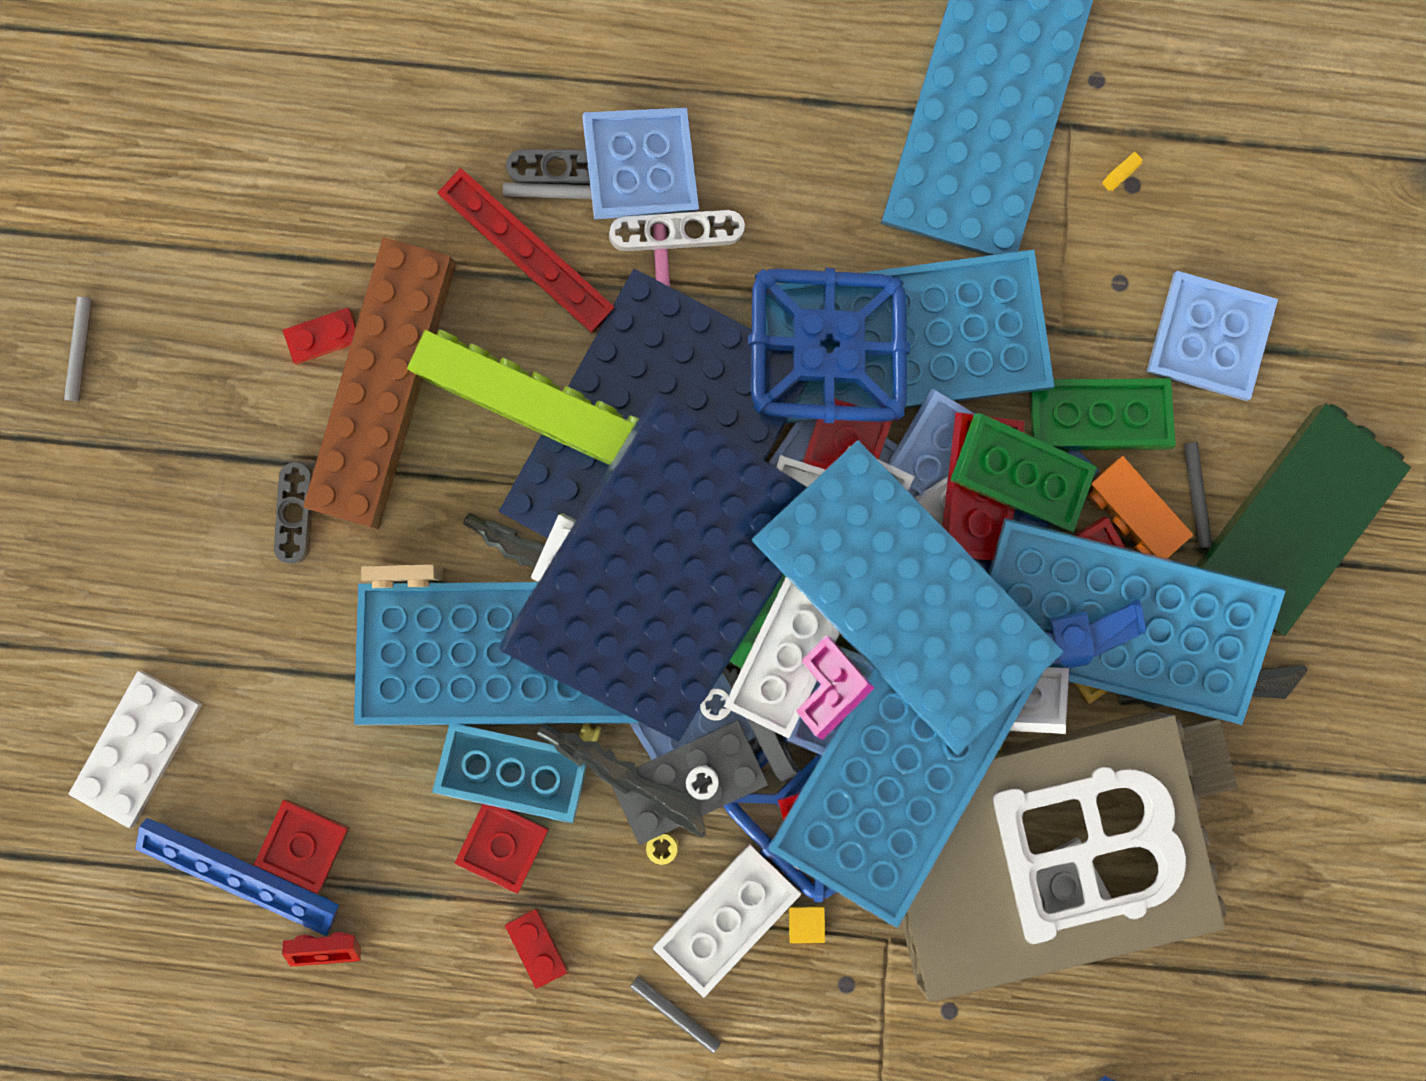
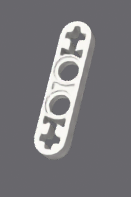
[609,210,745,251]

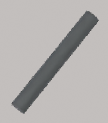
[1184,442,1212,548]
[630,976,721,1053]

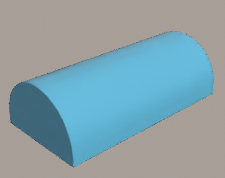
[432,724,589,823]

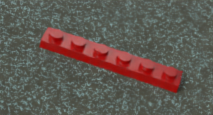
[437,167,615,334]

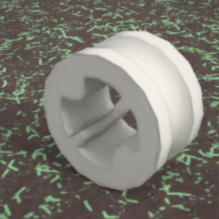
[700,688,731,721]
[686,765,719,800]

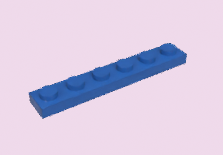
[135,818,339,936]

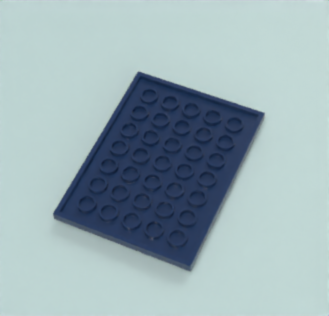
[499,269,809,538]
[498,393,807,742]

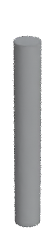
[503,182,592,199]
[64,297,92,402]

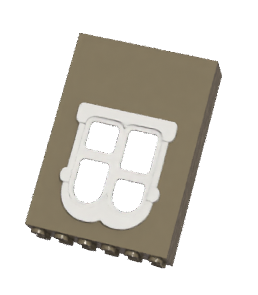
[902,711,1226,1003]

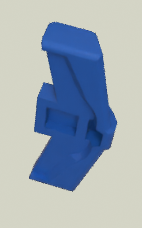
[1044,599,1146,669]

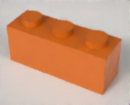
[1087,456,1193,559]

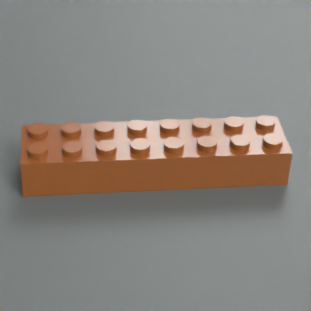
[303,237,457,529]

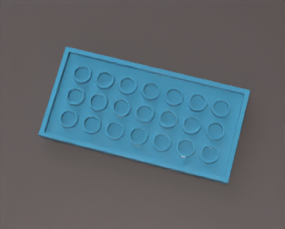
[881,0,1093,256]
[766,250,1054,424]
[752,441,1063,755]
[989,518,1286,725]
[354,582,640,725]
[767,668,1043,928]

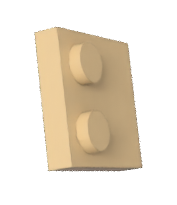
[361,564,444,588]

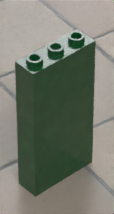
[1196,403,1412,636]

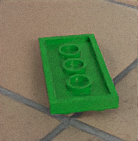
[1029,378,1176,450]
[950,414,1097,533]

